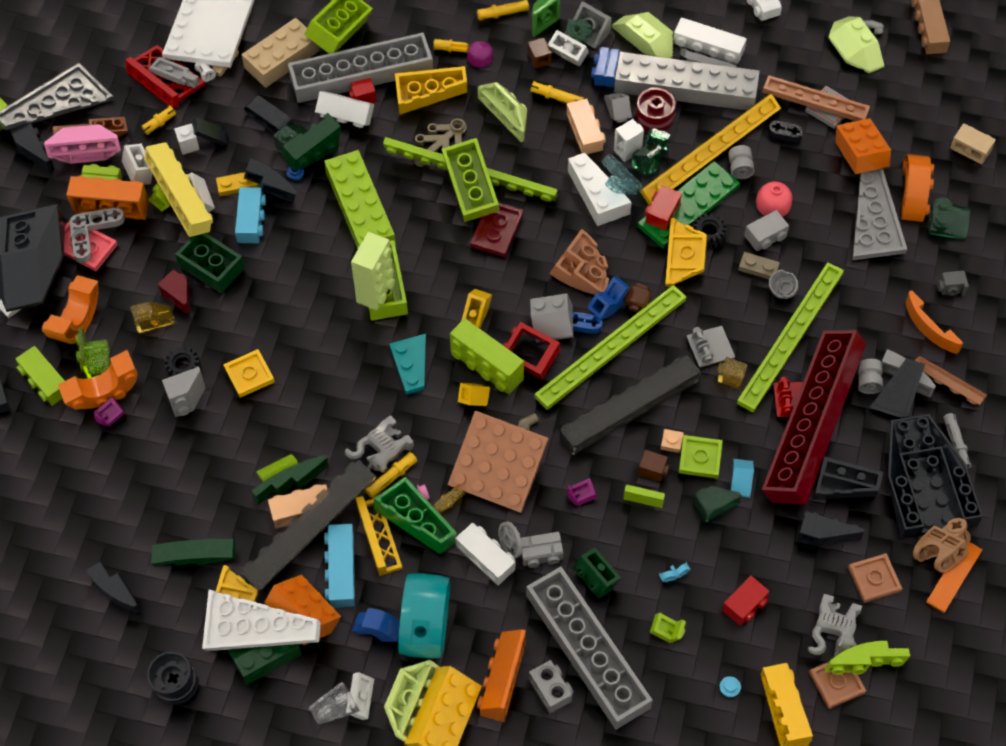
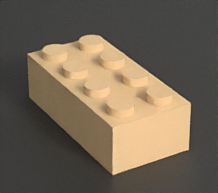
[241,18,320,88]

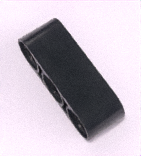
[244,95,294,137]

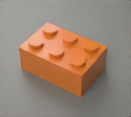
[835,118,891,174]
[264,575,341,645]

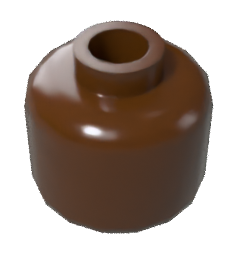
[624,283,651,313]

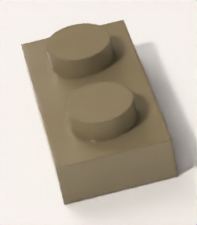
[738,252,780,279]

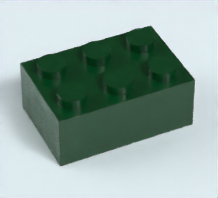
[175,233,245,294]

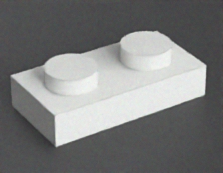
[347,672,374,720]

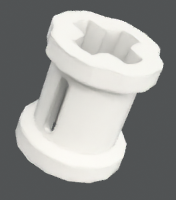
[195,62,216,82]

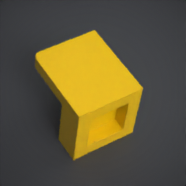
[458,383,490,406]

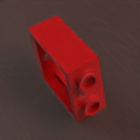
[503,322,561,380]

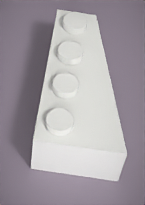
[568,153,631,226]

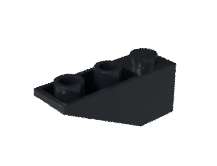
[10,122,53,172]
[797,512,865,546]

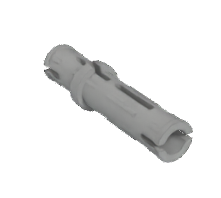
[943,413,972,469]

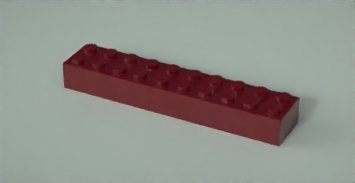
[762,330,866,505]

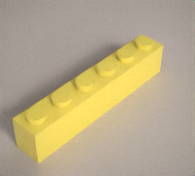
[144,142,213,237]

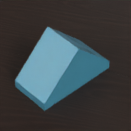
[730,459,754,498]

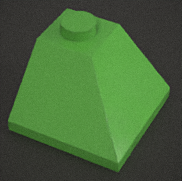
[532,0,560,37]

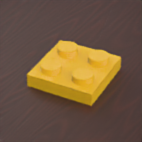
[223,349,275,398]

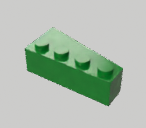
[374,477,457,554]

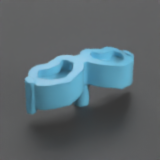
[659,562,690,582]

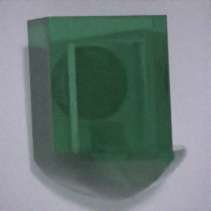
[643,128,670,150]

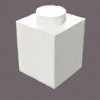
[174,124,199,155]

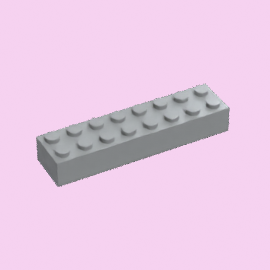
[288,32,433,103]
[614,52,759,110]
[526,567,653,730]

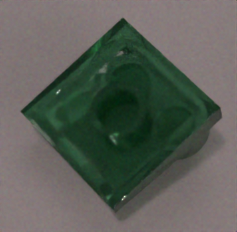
[929,197,970,240]

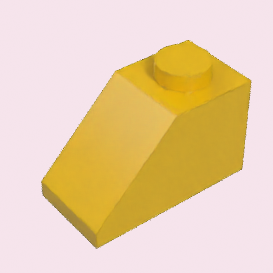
[461,289,492,329]

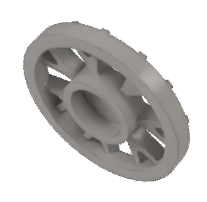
[498,521,523,559]

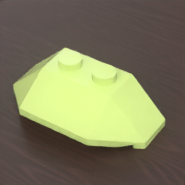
[612,12,673,59]
[828,16,884,73]
[478,82,528,143]
[384,660,440,742]

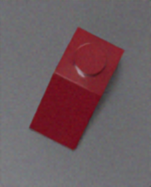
[157,270,190,314]

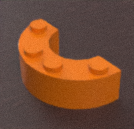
[901,154,934,222]
[42,275,99,344]
[58,350,138,410]

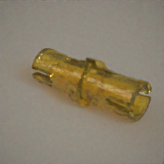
[432,484,465,514]

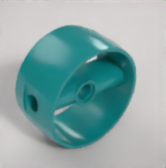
[398,573,450,659]

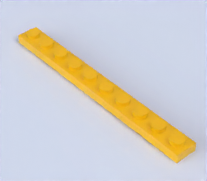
[639,94,781,205]

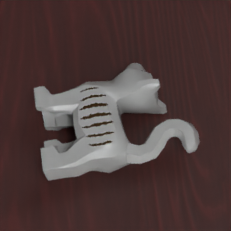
[345,415,414,473]
[808,594,862,656]

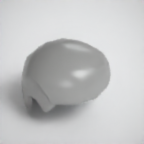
[769,269,798,299]

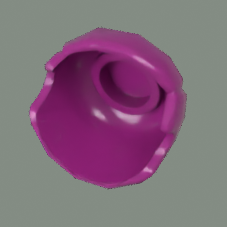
[467,41,493,68]

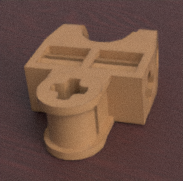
[913,518,971,573]

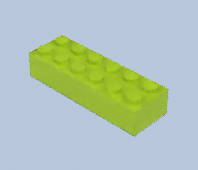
[324,150,396,249]

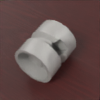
[728,145,755,179]
[857,359,884,394]

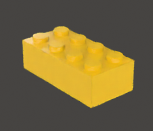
[405,666,482,746]

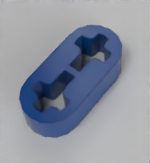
[573,312,602,334]

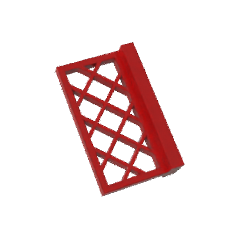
[125,45,205,110]

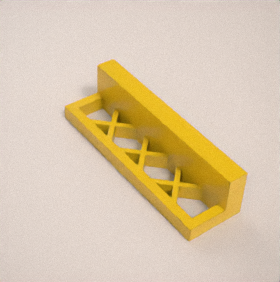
[356,496,403,576]

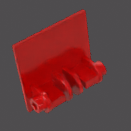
[773,377,803,417]

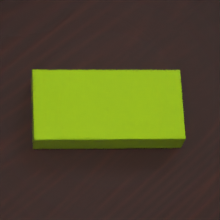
[256,454,298,482]
[624,485,665,508]

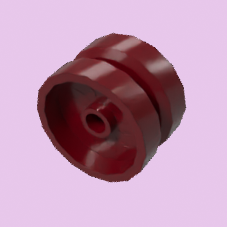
[635,88,676,134]

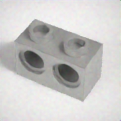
[529,660,573,713]

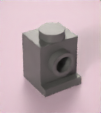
[937,271,969,297]

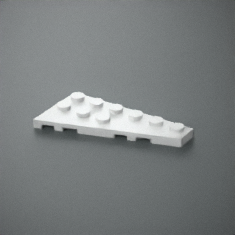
[202,590,321,651]

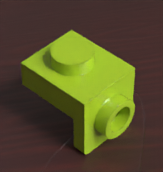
[650,612,686,643]

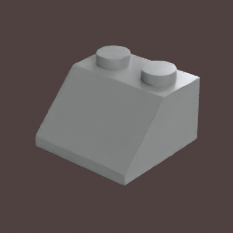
[530,294,574,343]
[162,367,206,417]

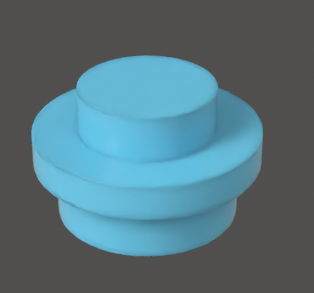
[720,676,741,698]

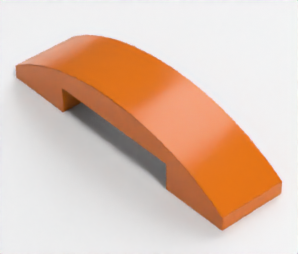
[905,290,963,354]
[926,542,983,613]

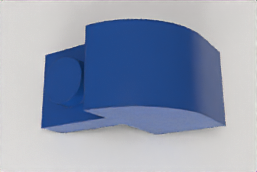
[587,276,630,319]
[352,608,400,642]

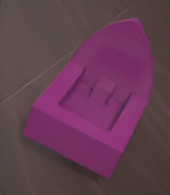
[94,397,125,427]
[567,478,598,506]

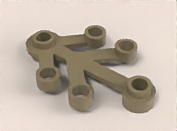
[414,118,467,167]

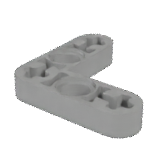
[70,208,125,263]

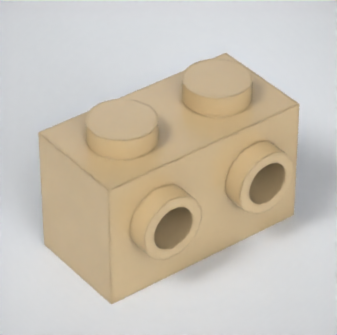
[950,123,996,164]

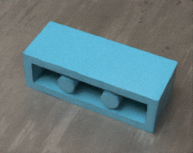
[235,187,266,243]

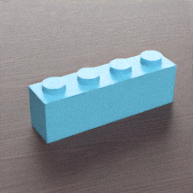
[324,524,355,608]

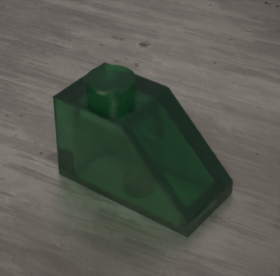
[273,125,308,154]
[631,145,662,179]
[694,486,742,522]

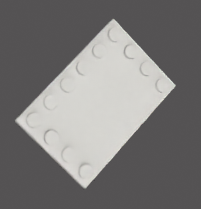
[162,0,255,68]

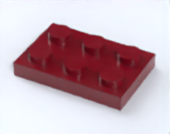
[470,203,524,257]

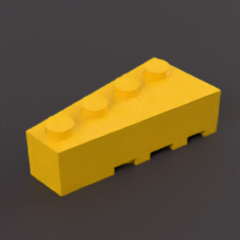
[395,66,467,115]
[760,663,813,746]

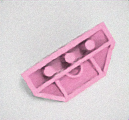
[44,124,121,164]

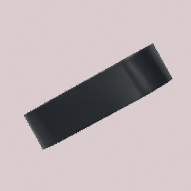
[768,121,803,143]

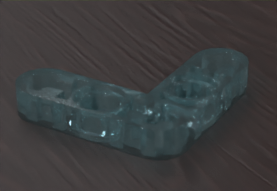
[602,154,643,195]

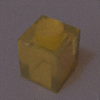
[716,357,748,389]

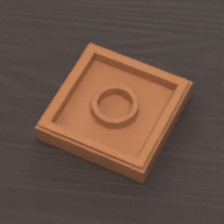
[848,553,902,603]
[809,662,866,709]

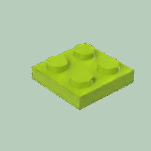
[679,435,723,479]

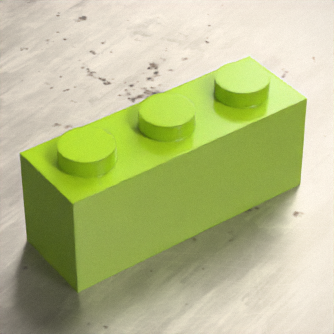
[15,346,64,406]

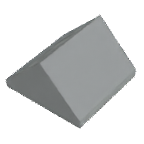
[567,1,611,49]

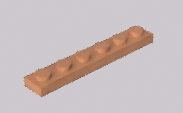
[762,75,870,121]

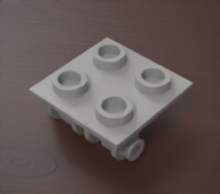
[686,326,735,368]

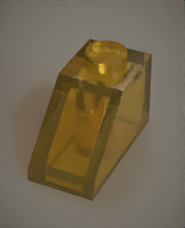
[130,301,175,333]

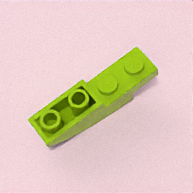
[824,641,910,675]

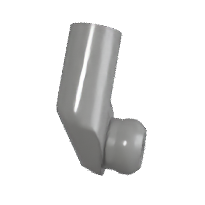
[863,20,884,34]

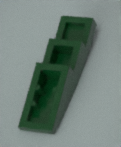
[251,455,329,505]
[151,539,235,567]

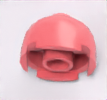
[756,181,793,217]

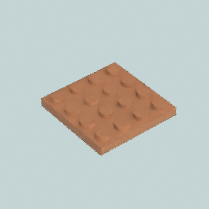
[448,411,549,513]

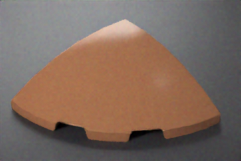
[549,229,609,295]

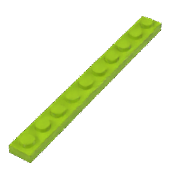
[383,137,557,202]
[737,262,844,413]
[534,285,686,410]

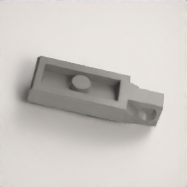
[149,57,198,88]

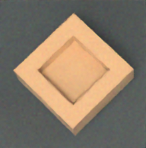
[661,429,684,453]

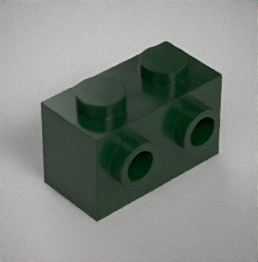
[573,548,621,599]

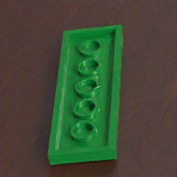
[637,162,740,249]

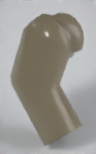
[518,413,539,430]

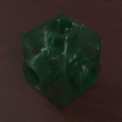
[565,18,593,43]

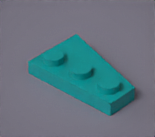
[390,334,426,395]

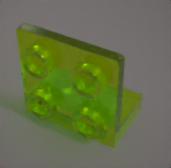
[75,327,110,379]

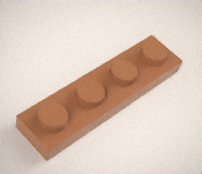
[915,356,987,405]

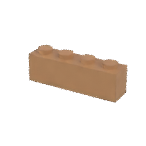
[911,0,950,54]

